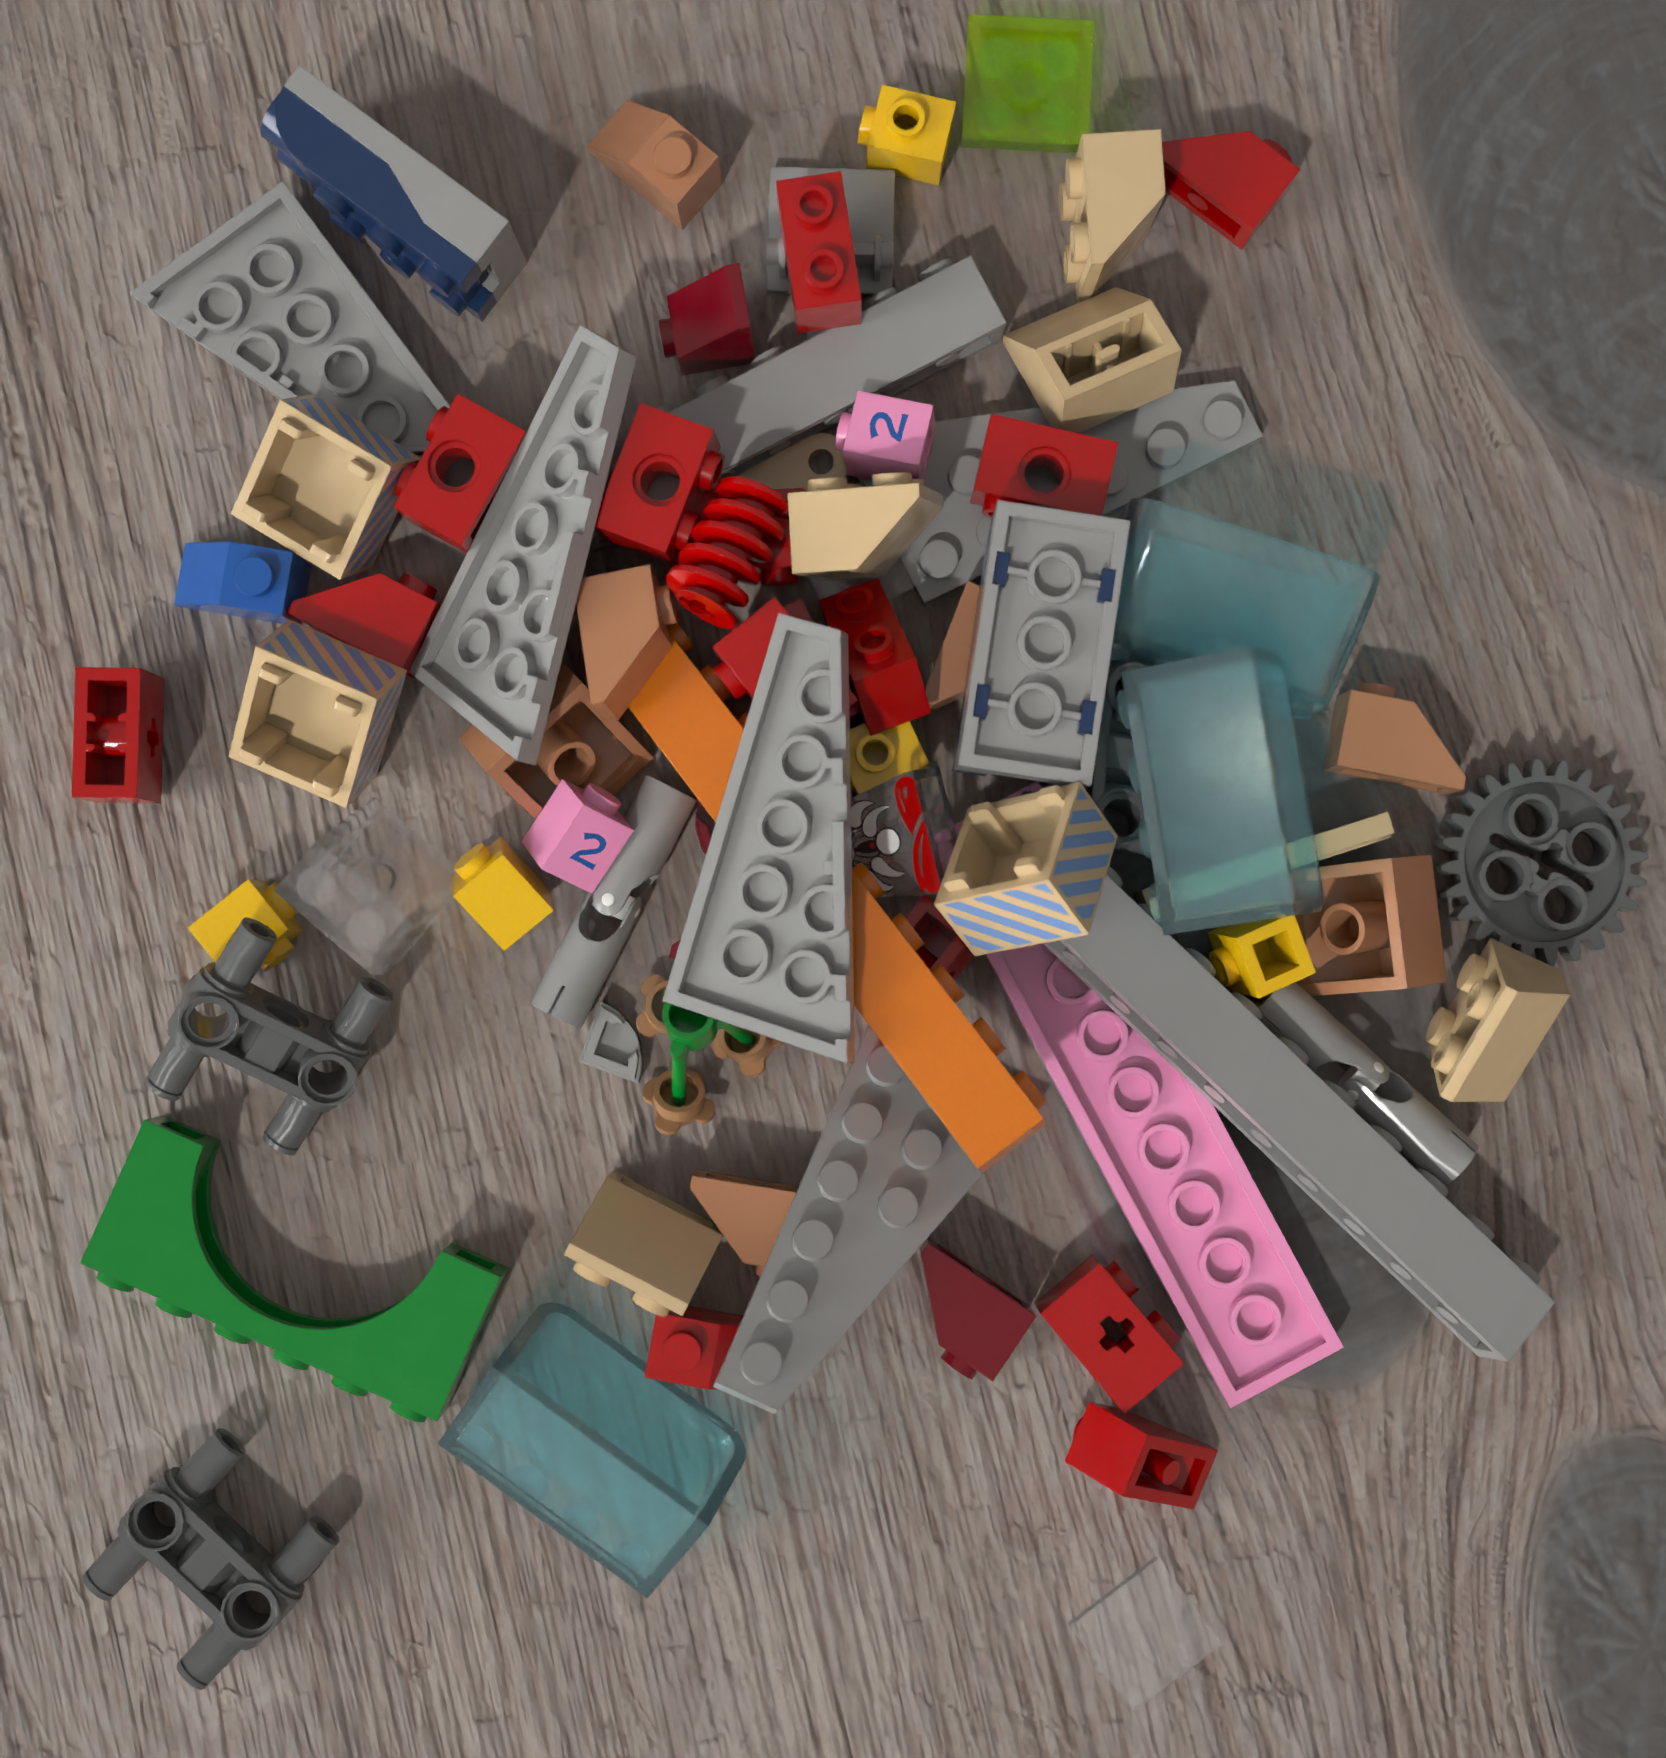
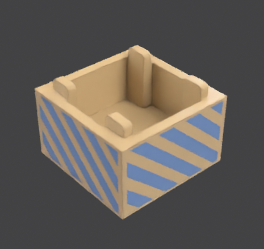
[231,394,421,580]
[228,619,407,808]
[934,782,1118,956]

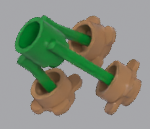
[636,974,785,1135]

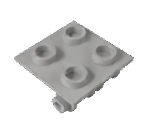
[766,167,895,295]

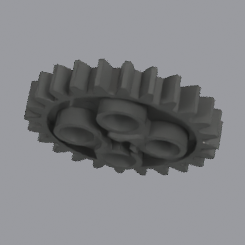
[1433,758,1649,966]

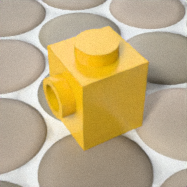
[857,85,956,186]
[850,721,930,801]
[452,837,554,951]
[188,879,304,972]
[1207,908,1316,998]

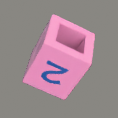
[835,391,936,480]
[521,779,634,894]

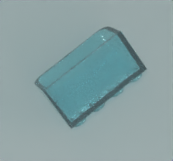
[1110,498,1381,719]
[1118,645,1323,935]
[438,1302,746,1598]

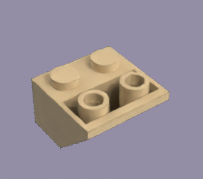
[1058,129,1166,304]
[1003,287,1182,433]
[788,472,943,580]
[1425,938,1571,1102]
[563,1170,723,1317]

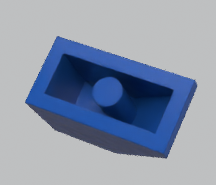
[174,541,312,625]

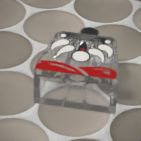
[851,766,957,897]

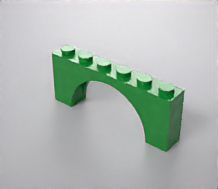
[80,1115,510,1422]

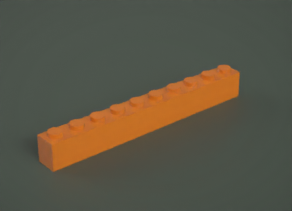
[628,623,1047,1174]

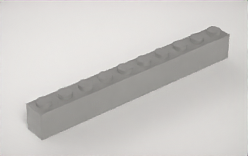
[1043,866,1555,1362]

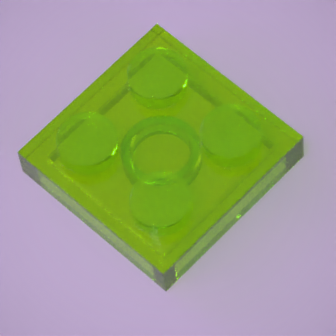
[961,14,1094,153]

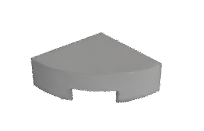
[578,1001,643,1083]

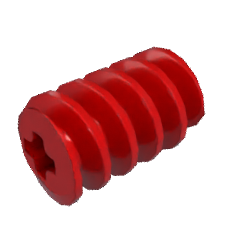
[666,476,789,630]

